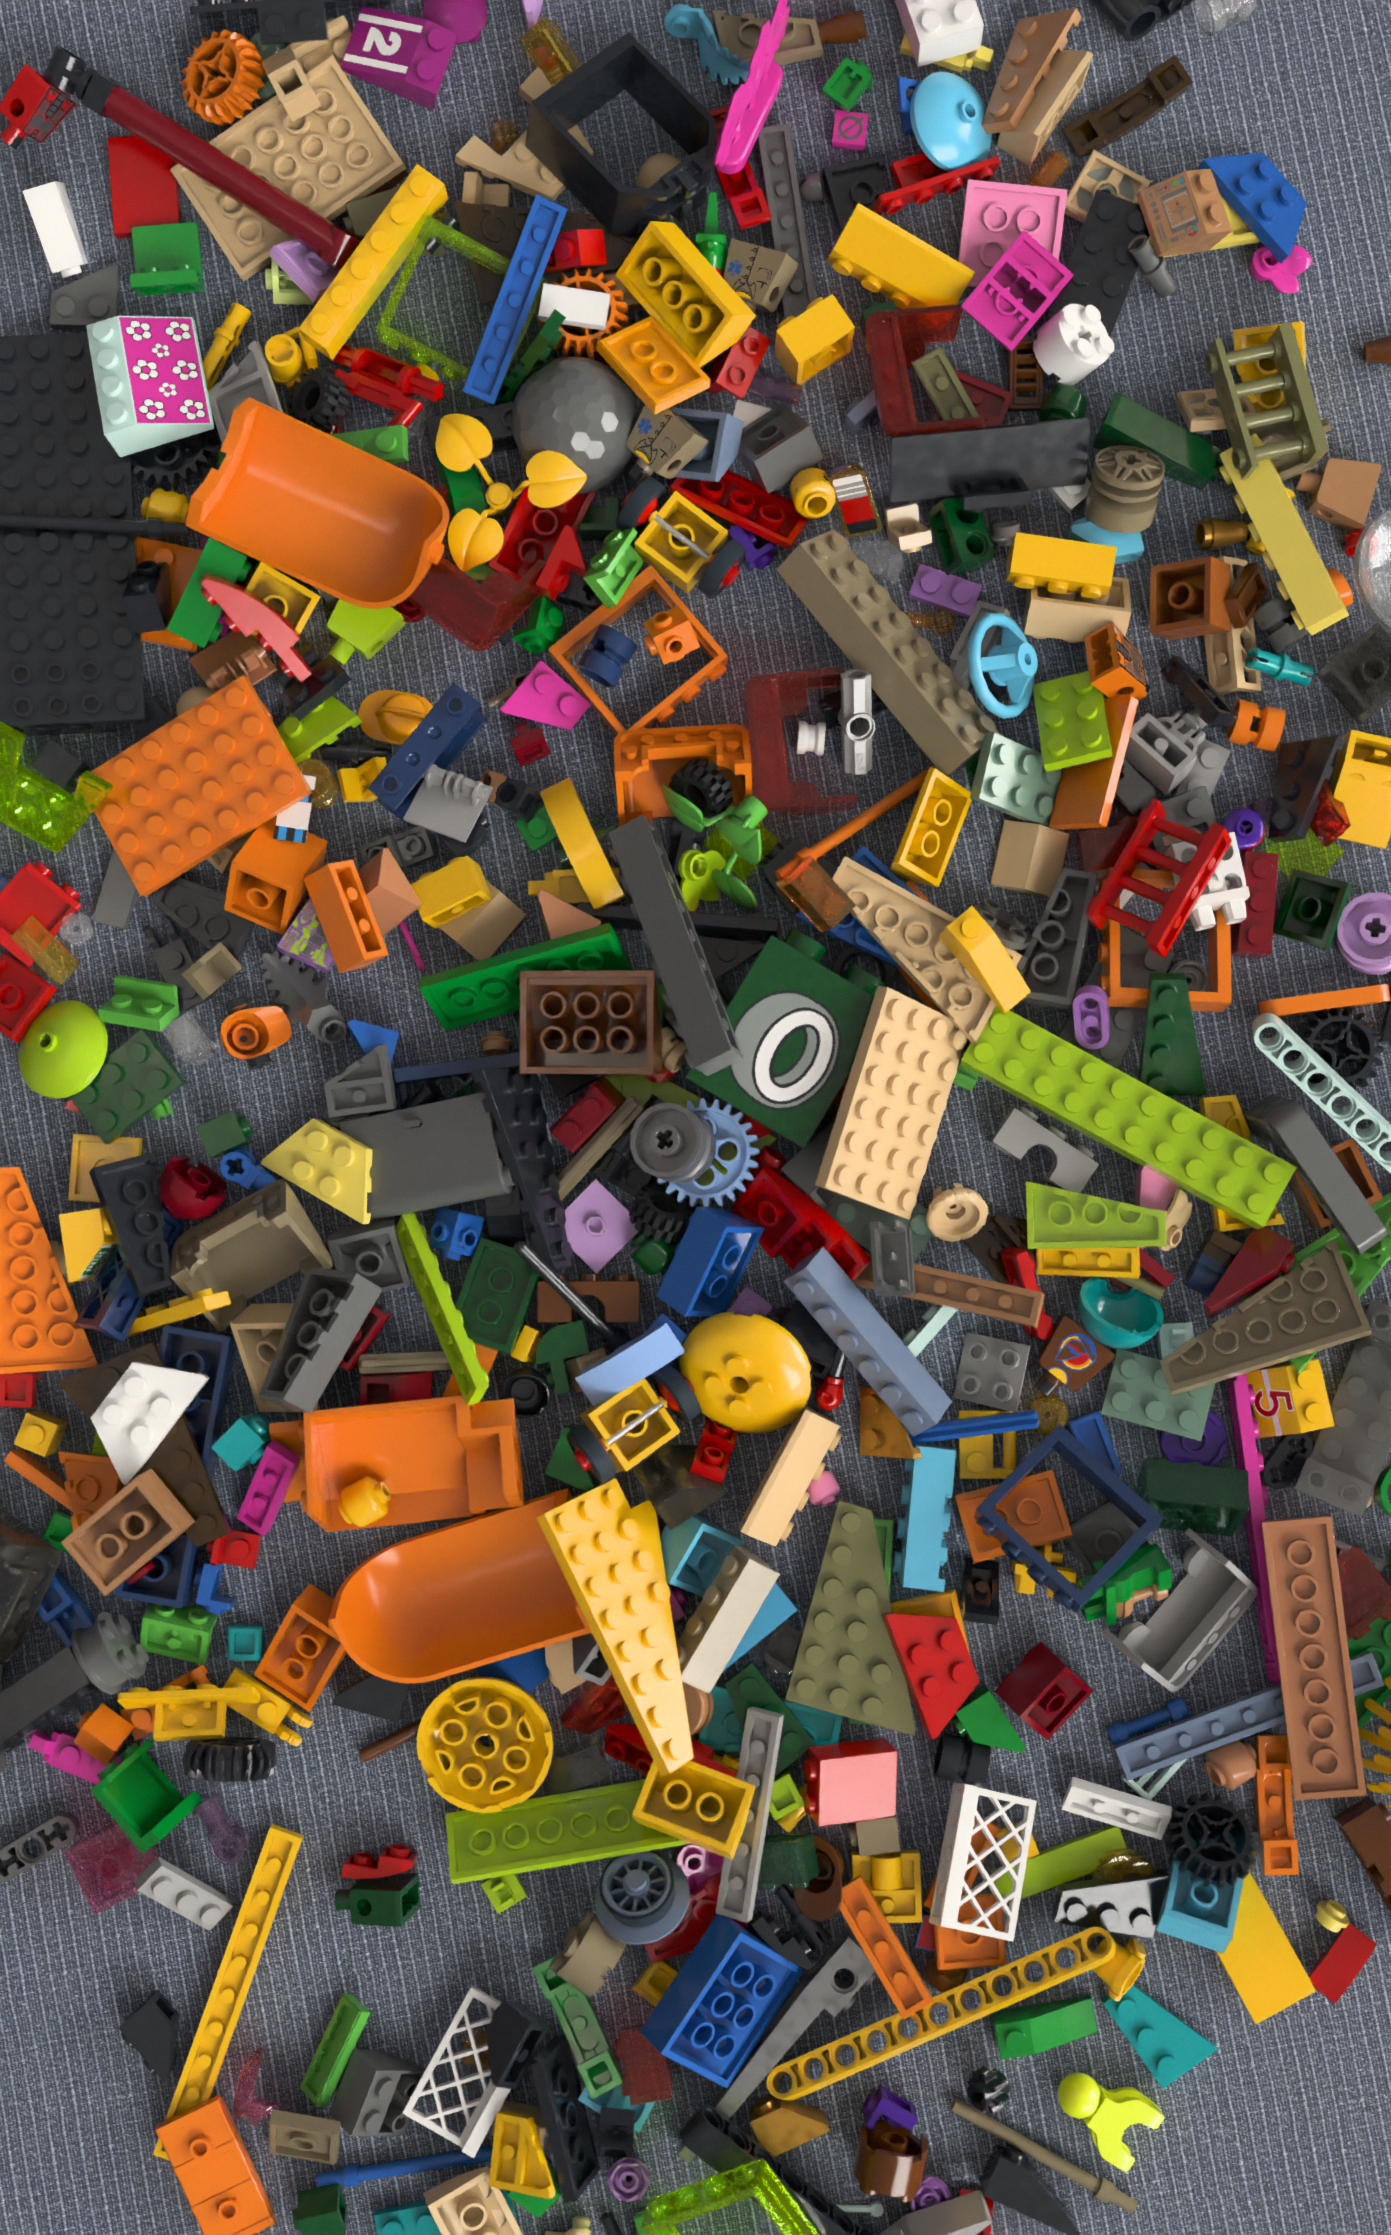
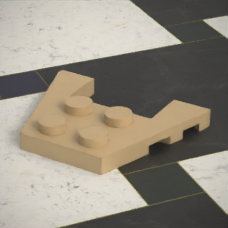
[455,67,594,202]

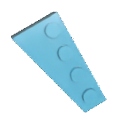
[892,1443,956,1592]

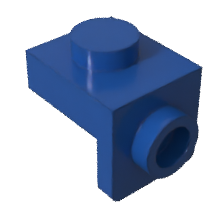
[194,1559,236,1614]

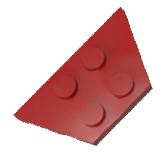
[881,1612,980,1739]

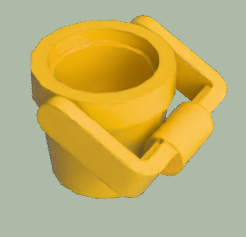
[265,327,318,391]
[1092,1937,1146,2002]

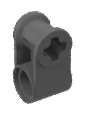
[1113,759,1158,820]

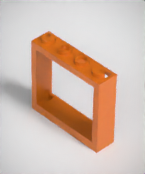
[548,565,728,735]
[1097,867,1232,1012]

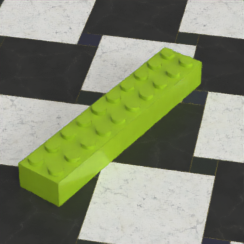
[960,1005,1297,1230]

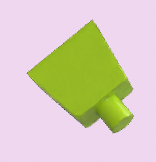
[326,599,406,666]

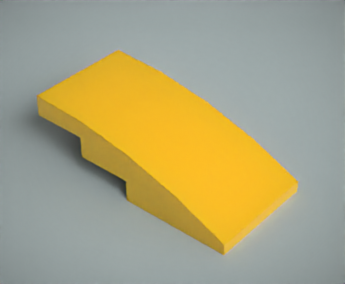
[1215,1871,1316,2024]

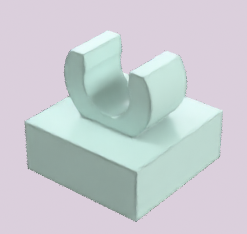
[1157,1321,1194,1358]

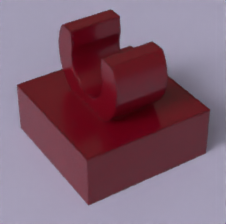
[509,721,551,767]

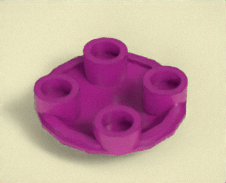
[422,0,488,44]

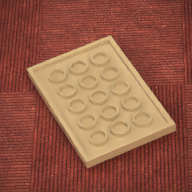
[170,55,406,282]
[815,986,967,1220]

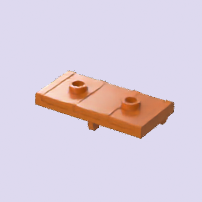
[155,2094,276,2235]

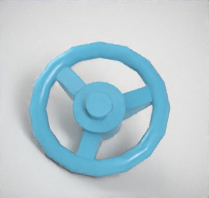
[967,612,1038,719]

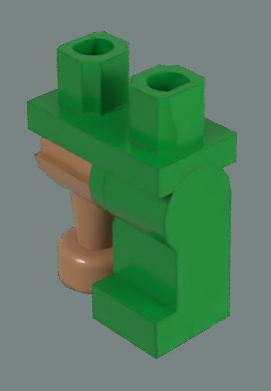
[1078,1543,1171,1626]

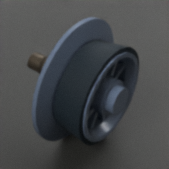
[595,1850,690,1944]

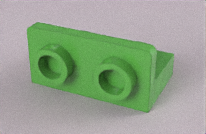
[98,975,179,1032]
[139,1603,218,1665]

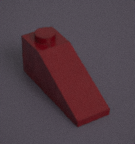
[1204,1227,1296,1319]

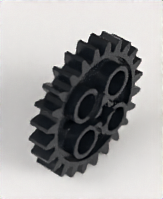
[129,415,222,489]

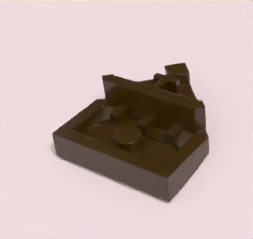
[961,1215,1035,1285]

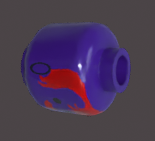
[1219,808,1265,854]

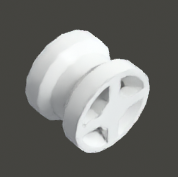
[796,720,826,756]

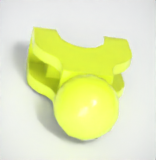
[1057,2072,1165,2172]

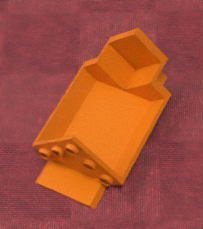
[269,1396,525,1532]

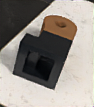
[479,769,542,823]

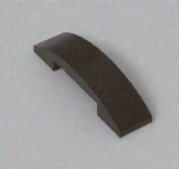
[1062,55,1193,159]

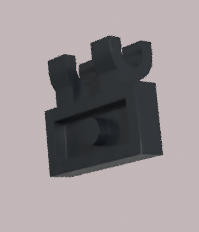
[273,642,351,721]

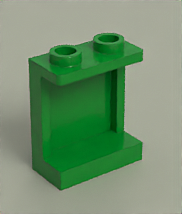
[90,1739,203,1854]

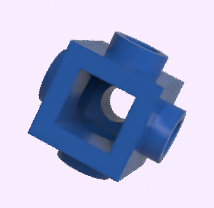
[429,1207,484,1261]

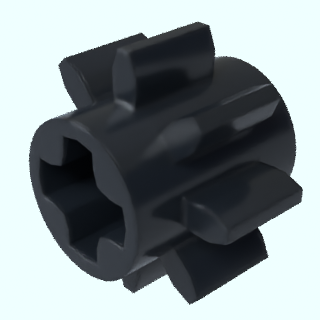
[967,2066,1010,2114]

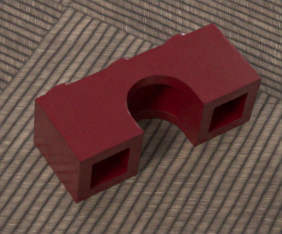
[1230,851,1279,959]

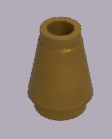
[1195,517,1248,551]

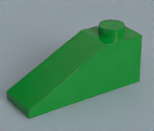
[991,1995,1097,2060]

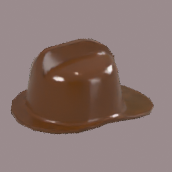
[790,1835,844,1921]

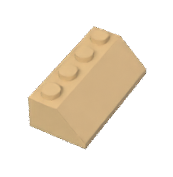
[739,1406,842,1547]

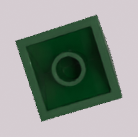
[1273,869,1352,950]

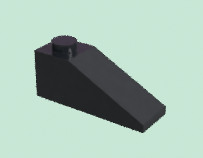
[979,2144,1080,2235]

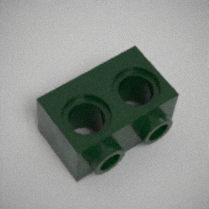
[927,497,996,575]

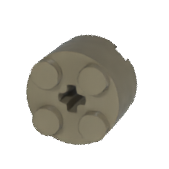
[549,1910,627,1997]

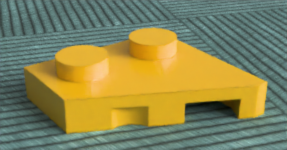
[489,2110,555,2199]

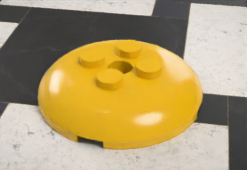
[679,1312,812,1434]
[417,1677,553,1813]

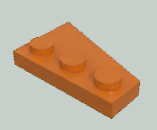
[58,1451,124,1532]

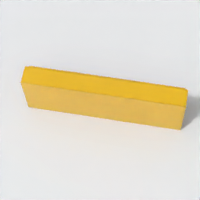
[1036,1247,1140,1278]

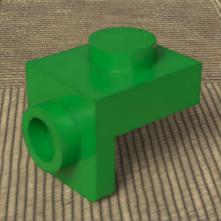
[513,596,565,654]

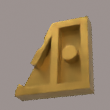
[860,1387,921,1459]

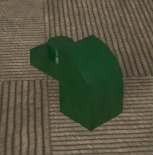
[536,1319,591,1395]

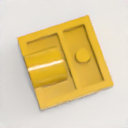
[851,1850,922,1923]

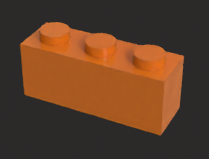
[303,859,389,973]

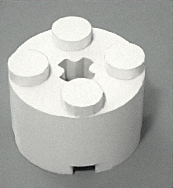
[1033,304,1114,385]

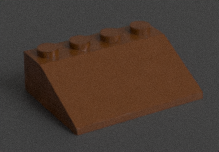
[520,970,662,1074]

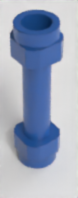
[1106,1697,1189,1745]

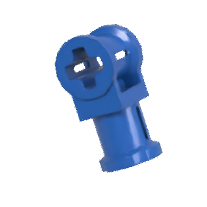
[220,1148,289,1191]

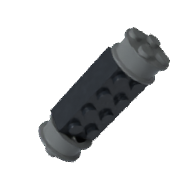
[0,1611,149,1773]

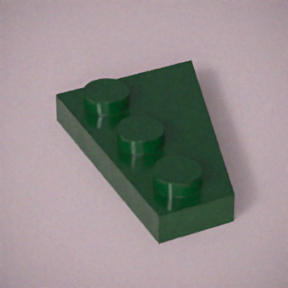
[494,309,566,405]
[725,1661,815,1777]

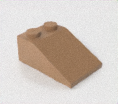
[61,1468,196,1596]

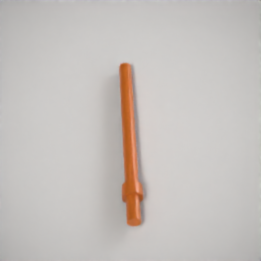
[775,766,936,882]

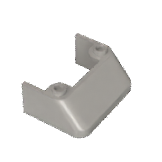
[1101,1528,1258,1692]

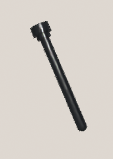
[514,1240,633,1354]

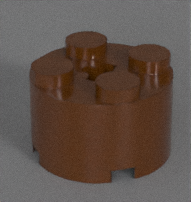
[853,2120,928,2202]

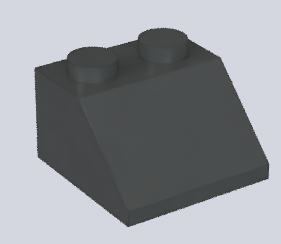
[738,403,824,494]

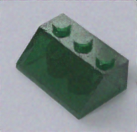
[1136,1458,1249,1536]

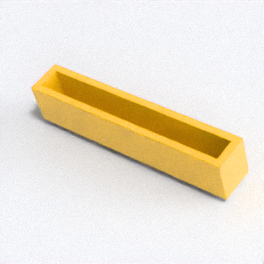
[299,164,449,360]

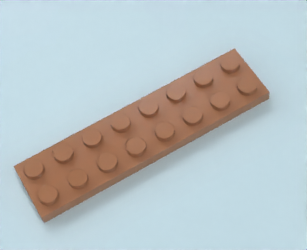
[1261,1515,1367,1801]

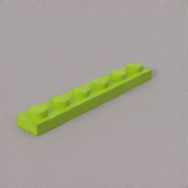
[396,1213,489,1405]

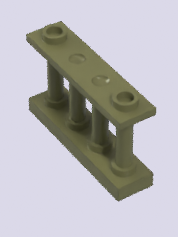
[1204,322,1329,480]

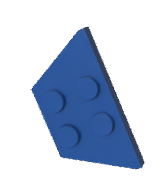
[1197,153,1307,264]

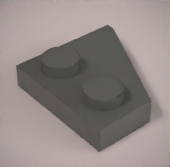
[324,1043,397,1118]

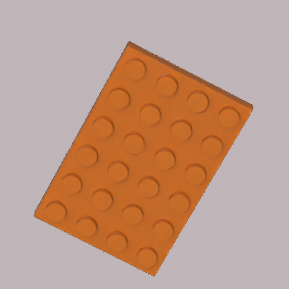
[77,675,313,897]

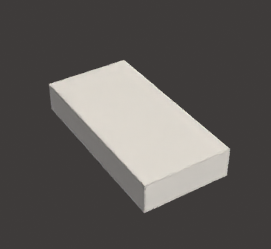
[538,283,611,331]

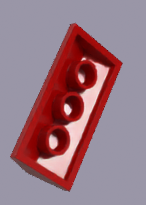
[669,469,809,550]
[486,479,596,597]

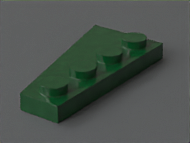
[1138,973,1206,1096]

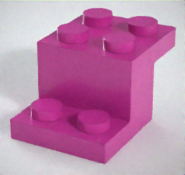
[960,230,1074,353]

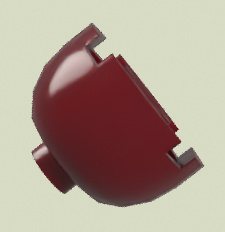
[159,1156,228,1220]

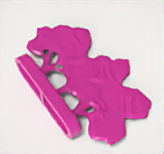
[714,0,790,174]

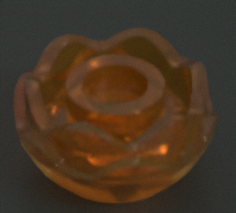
[924,1957,968,1993]

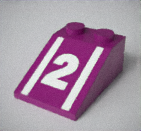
[340,6,458,110]

